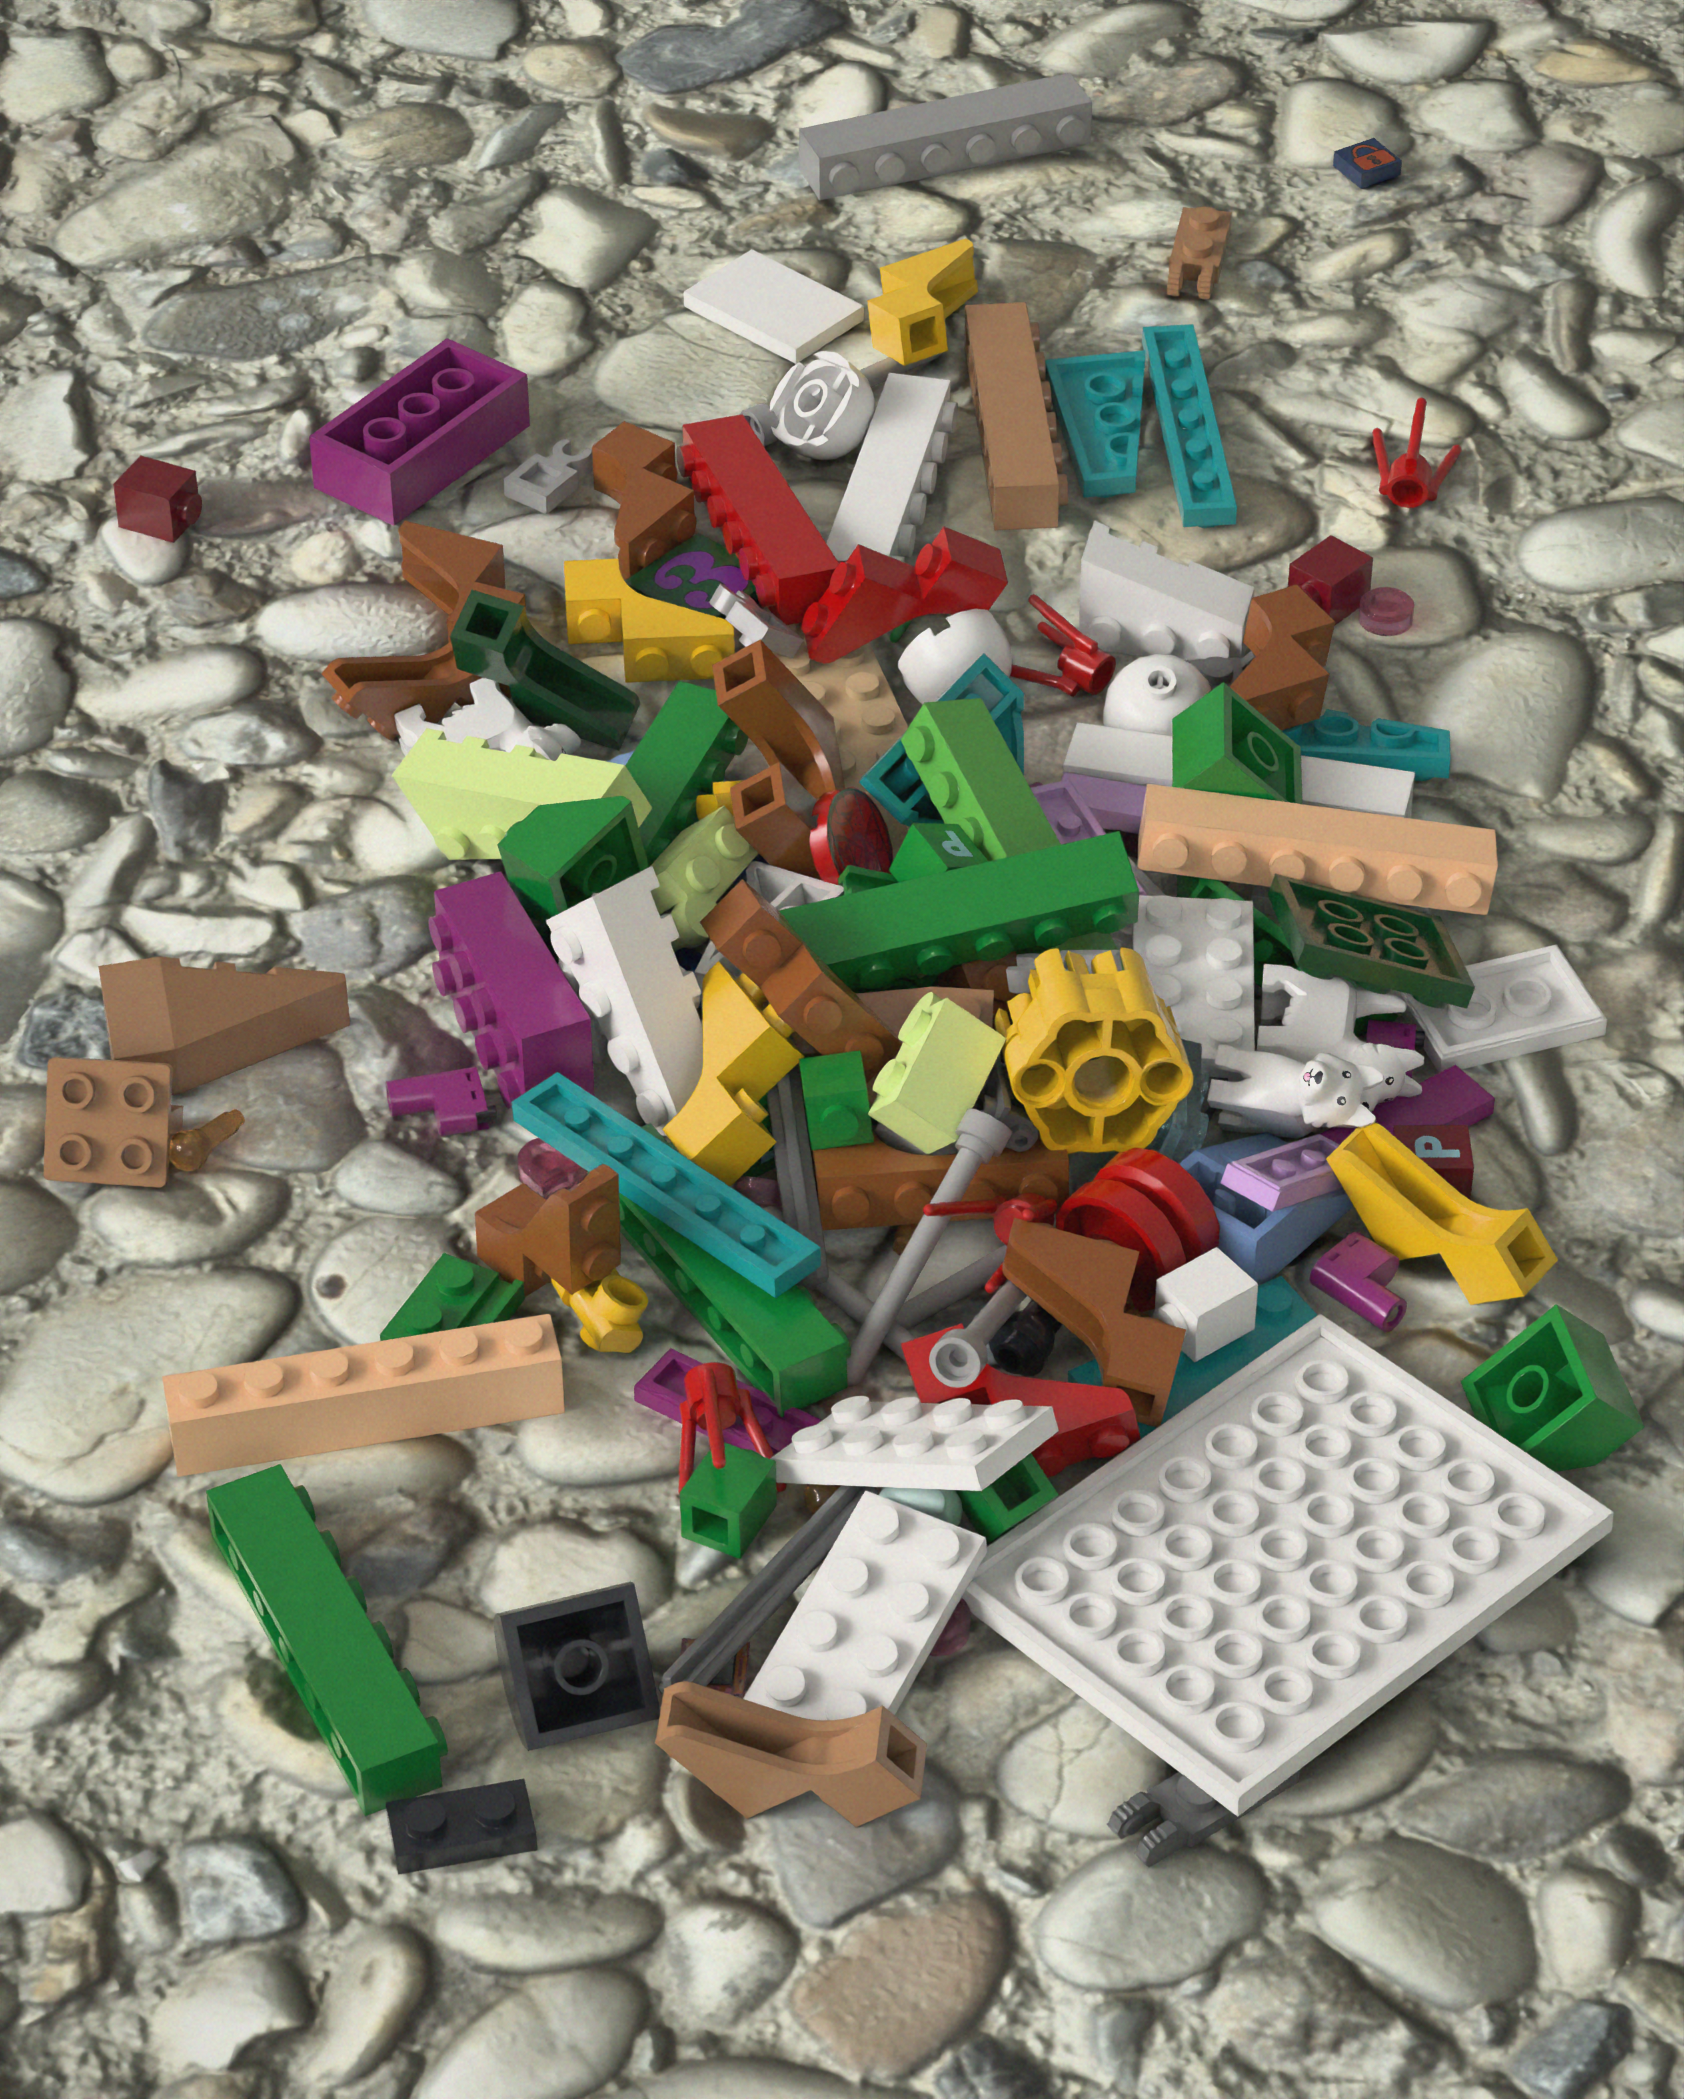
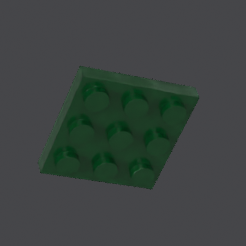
[1268,874,1475,1009]

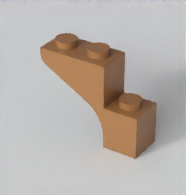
[655,1681,927,1827]

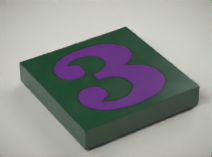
[625,533,759,619]

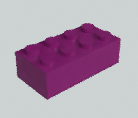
[309,338,530,526]
[429,871,595,1109]

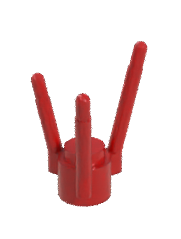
[1372,397,1462,508]
[1010,594,1116,697]
[923,1193,1057,1294]
[678,1362,787,1495]

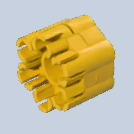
[995,947,1193,1154]

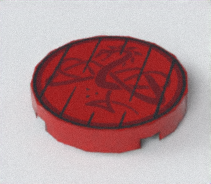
[809,786,893,885]

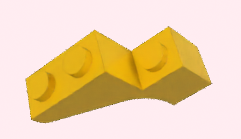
[867,238,978,366]
[564,558,735,683]
[662,961,804,1186]
[1326,1123,1558,1305]

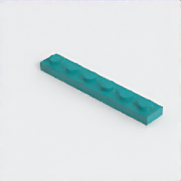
[1142,324,1237,528]
[512,1072,821,1298]

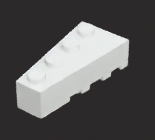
[546,866,703,1136]

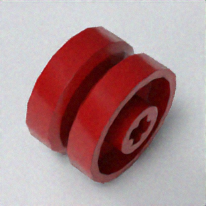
[1056,1147,1220,1313]

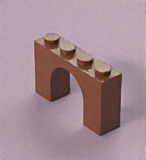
[712,639,845,880]
[804,1101,1069,1231]

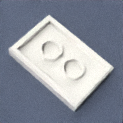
[684,249,864,364]
[1393,945,1607,1073]

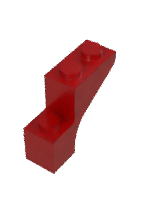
[802,526,1008,664]
[901,1323,1141,1478]

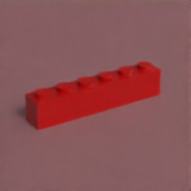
[676,414,839,625]

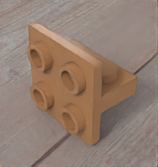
[44,1056,183,1188]

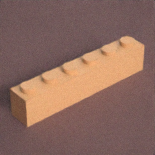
[1137,784,1498,916]
[162,1314,565,1477]

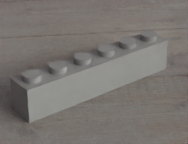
[799,73,1092,200]

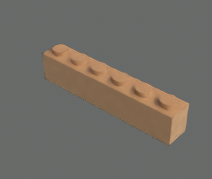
[964,302,1068,531]

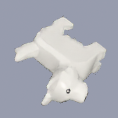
[394,678,581,761]
[1257,964,1424,1112]
[1207,1044,1384,1138]

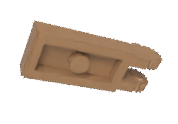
[1167,206,1232,299]

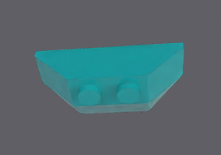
[859,653,1024,827]

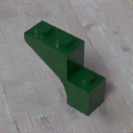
[450,589,640,751]

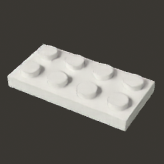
[1132,895,1255,1079]
[770,1396,1059,1491]
[743,1490,988,1720]

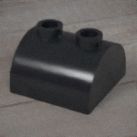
[494,1581,660,1751]

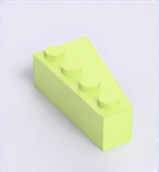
[391,728,652,860]

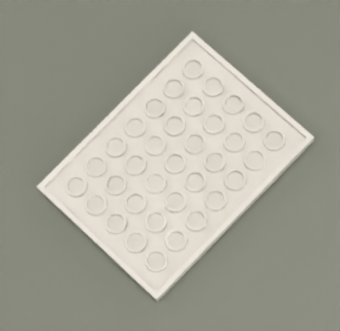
[959,1314,1614,1817]

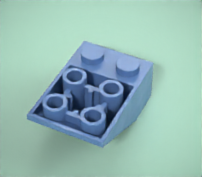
[1179,1132,1353,1286]

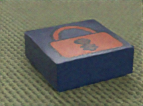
[1333,138,1402,189]

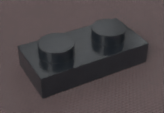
[386,1778,537,1875]

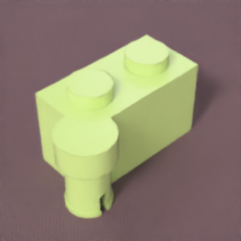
[650,806,758,953]
[868,992,1007,1154]

